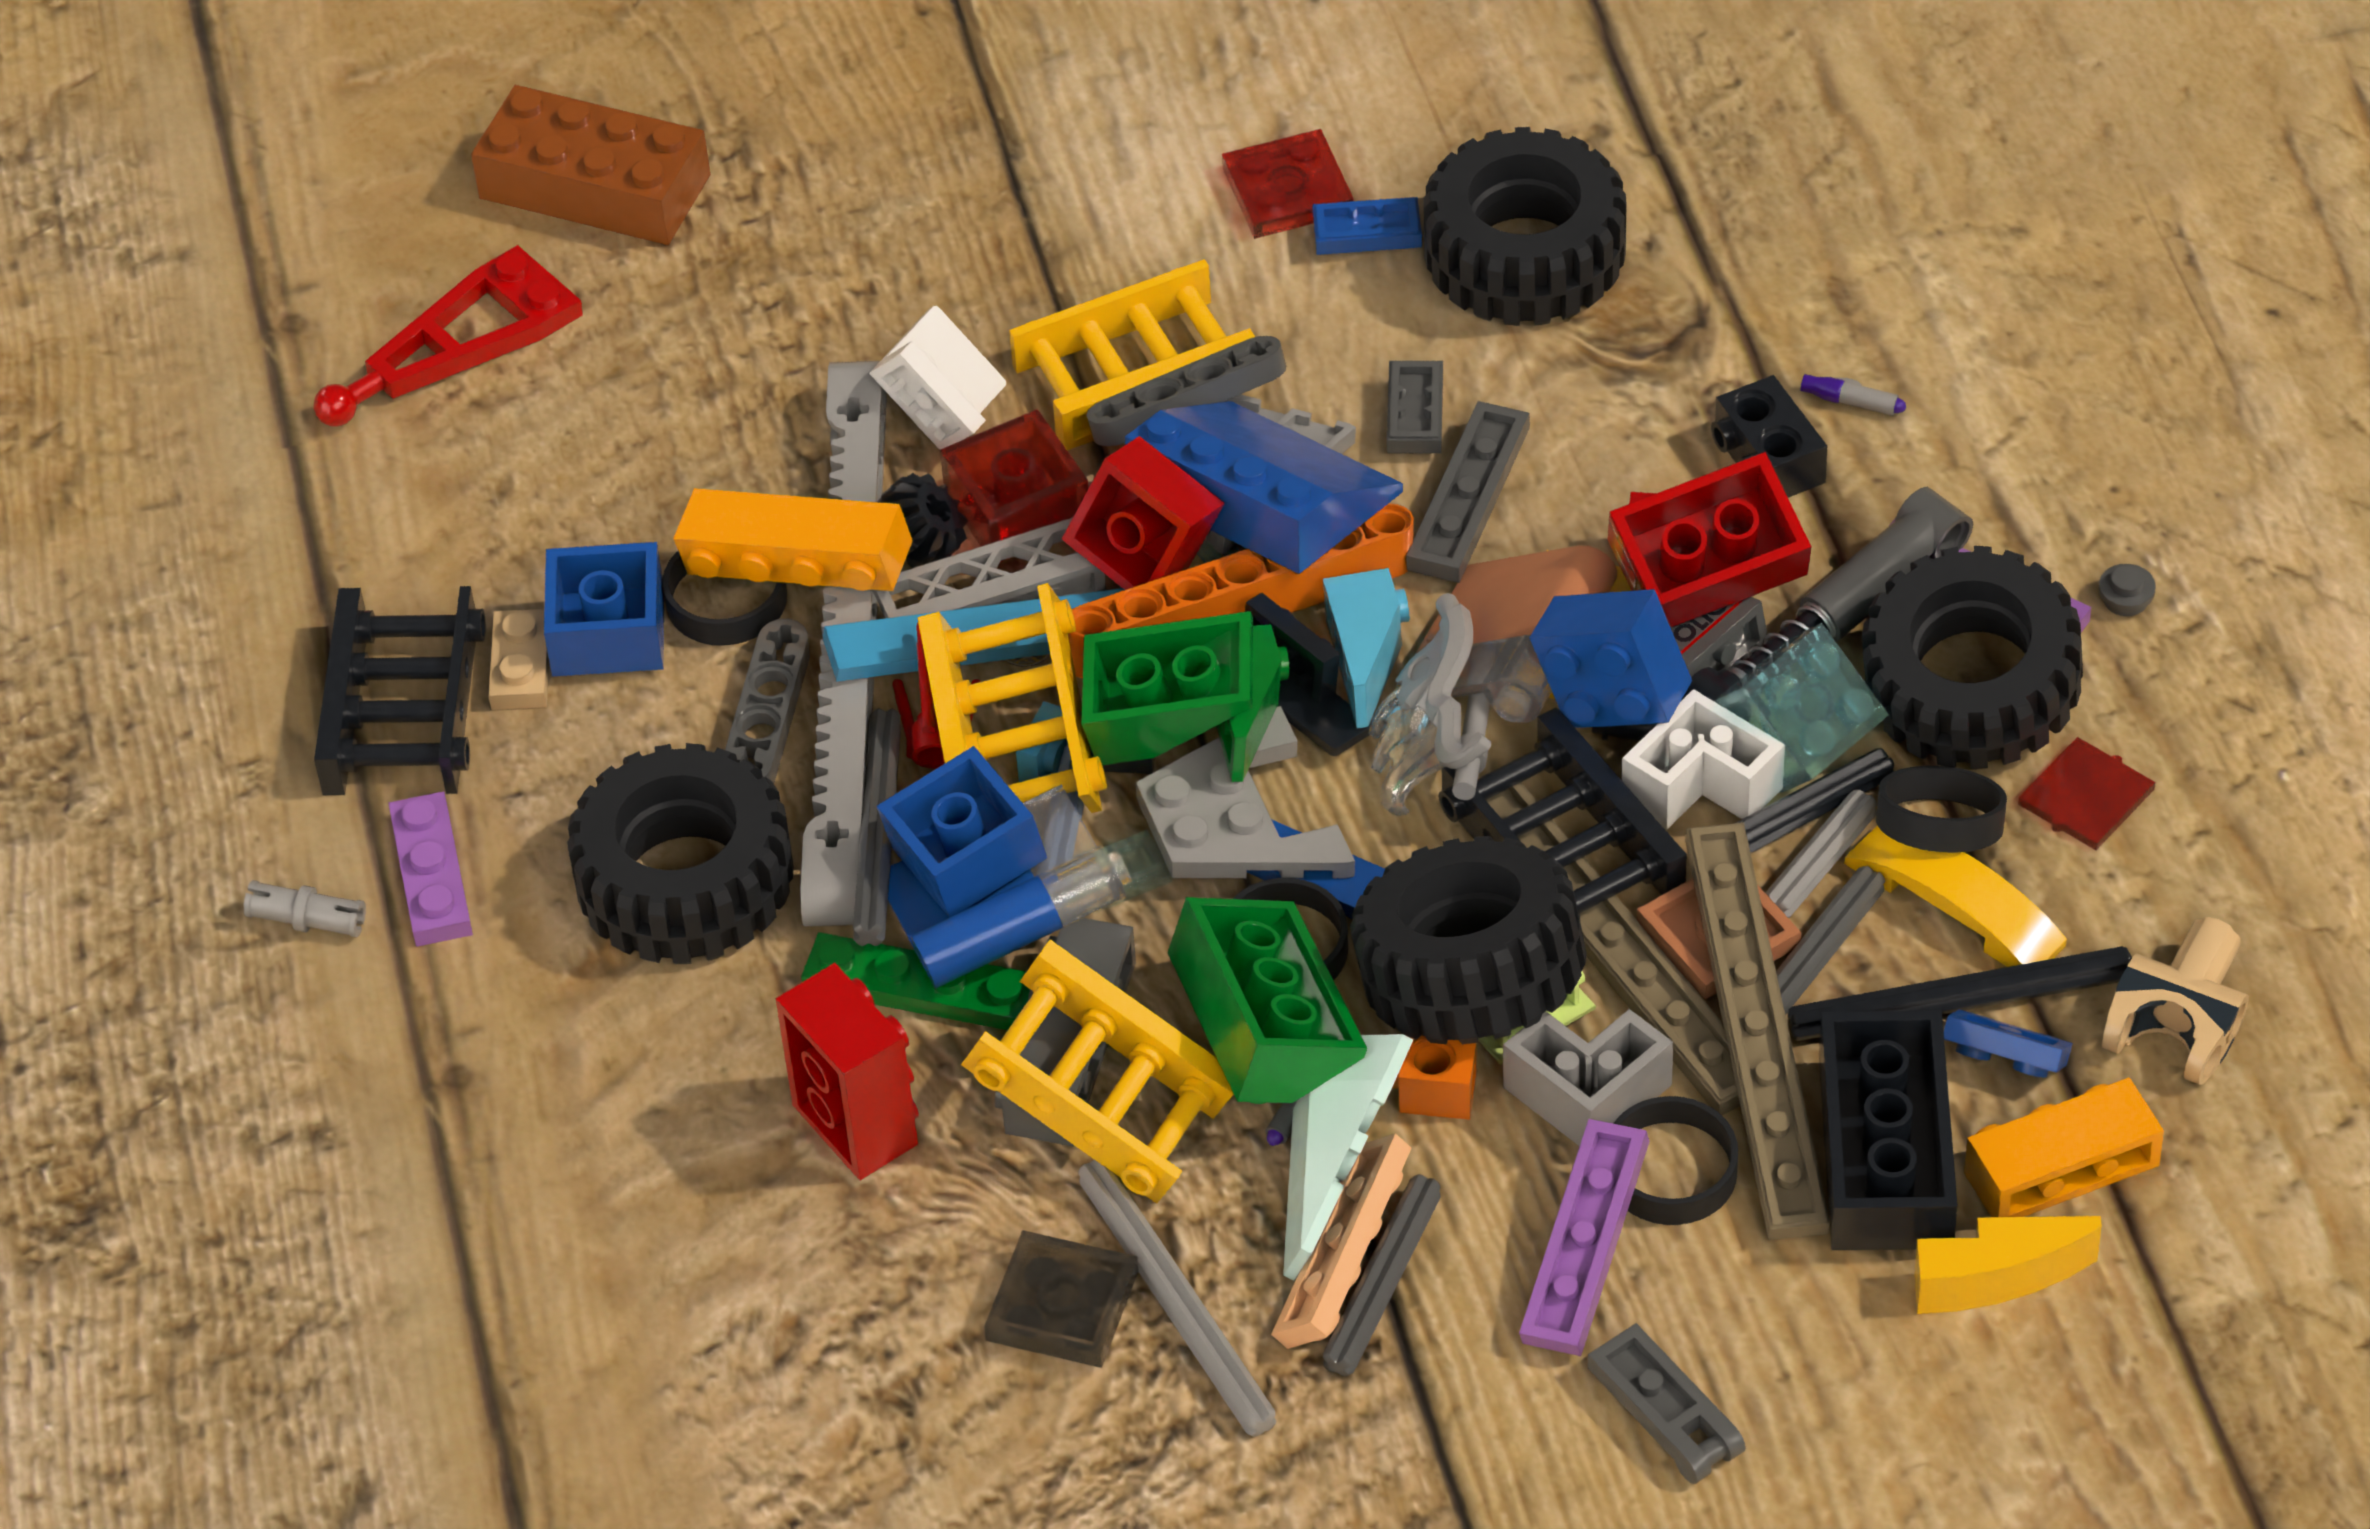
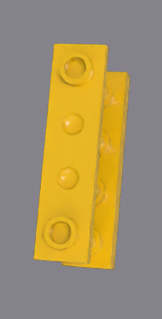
[1009,259,1255,451]
[917,583,1107,813]
[961,940,1234,1204]

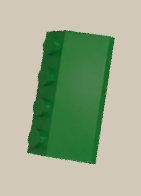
[1167,897,1368,1104]

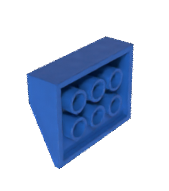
[1125,401,1403,574]

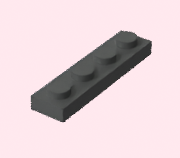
[1406,401,1530,583]

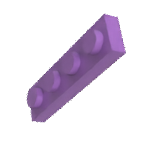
[1519,1119,1650,1356]

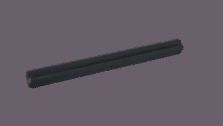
[1788,946,2132,1041]

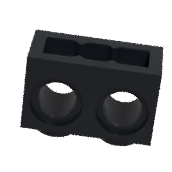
[1711,375,1828,498]

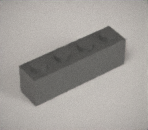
[995,914,1136,1147]

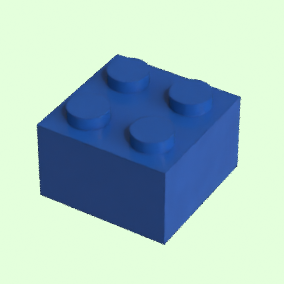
[544,542,664,677]
[1529,589,1692,728]
[876,746,1047,917]

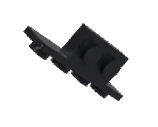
[1245,593,1373,756]

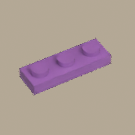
[388,791,473,947]

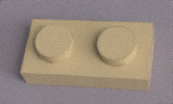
[488,609,550,710]

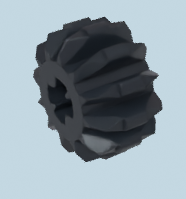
[877,473,968,568]

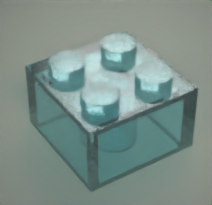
[1714,623,1889,793]

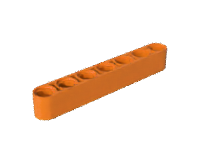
[1068,503,1414,679]

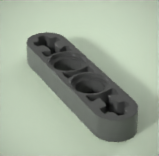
[1086,336,1287,446]
[725,618,810,784]

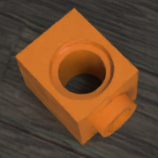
[1392,1035,1478,1120]

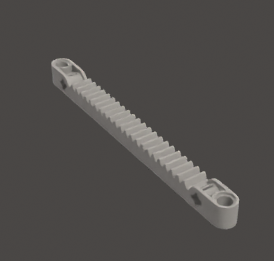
[800,361,887,927]

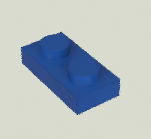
[1944,1009,2073,1078]

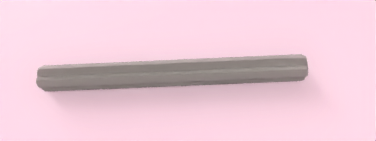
[1078,1160,1276,1437]

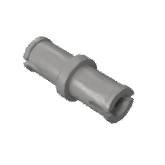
[244,880,366,938]

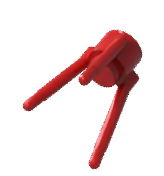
[892,623,981,769]

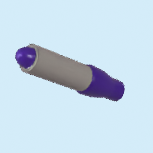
[1800,374,1906,416]

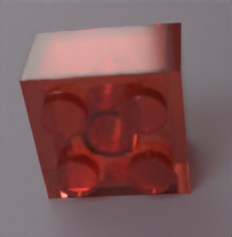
[940,409,1089,562]

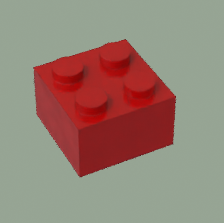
[1061,436,1225,590]

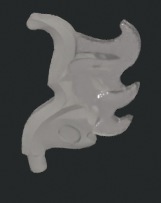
[1368,593,1491,816]

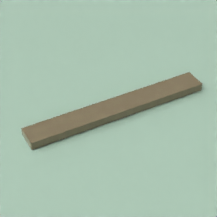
[1486,783,1740,1115]
[1685,822,1830,1240]

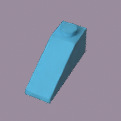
[1323,568,1410,729]

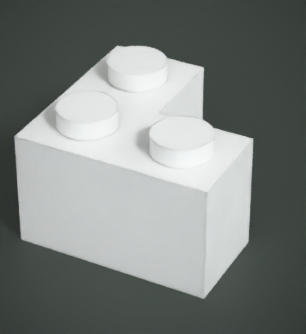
[1622,689,1785,830]

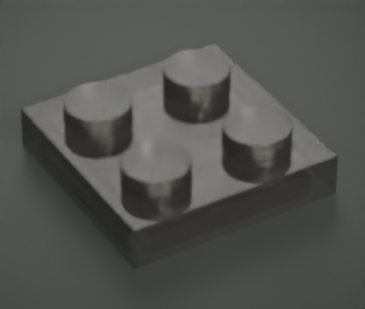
[984,1230,1139,1368]

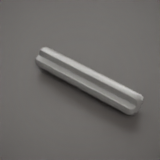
[1765,790,1877,918]

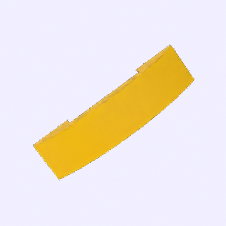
[1844,825,2067,967]

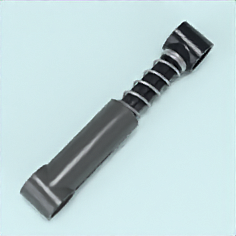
[1681,487,1973,723]

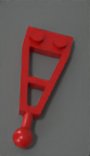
[314,245,583,427]

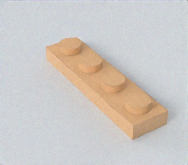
[1271,1133,1411,1349]

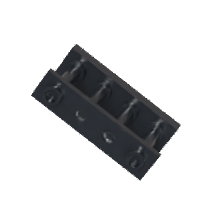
[314,586,486,795]
[1438,707,1687,919]

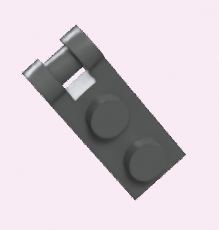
[1588,1323,1746,1484]

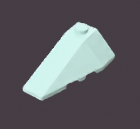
[1283,1034,1413,1281]

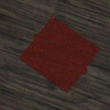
[2018,737,2156,850]

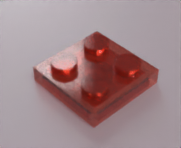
[1222,129,1354,239]

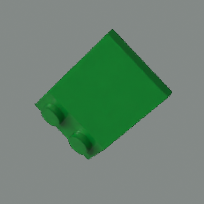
[1081,611,1253,765]

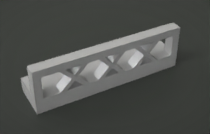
[873,518,1106,618]

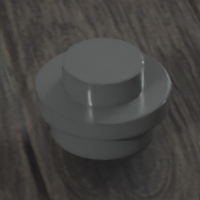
[2099,564,2156,616]

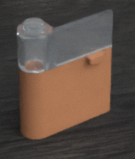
[1389,545,1617,723]

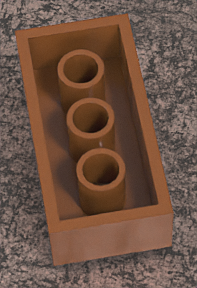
[471,84,711,246]

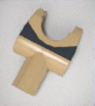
[2102,917,2249,1085]

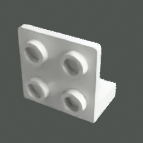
[869,306,1006,453]

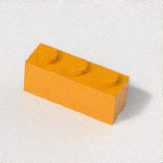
[1964,1077,2164,1217]

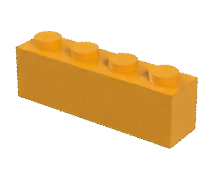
[673,488,913,591]

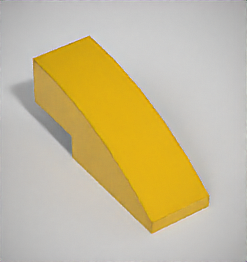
[1914,1216,2102,1314]

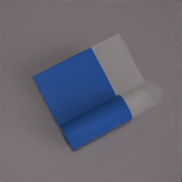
[888,784,1132,989]

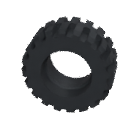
[1423,127,1627,326]
[1862,546,2083,769]
[567,743,794,964]
[1350,836,1587,1044]

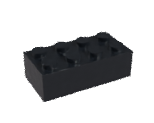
[1819,1010,1958,1251]

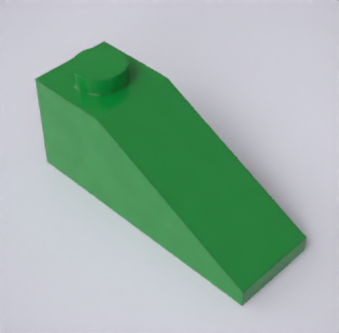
[1216,624,1289,782]

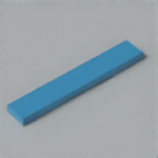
[823,588,1124,682]

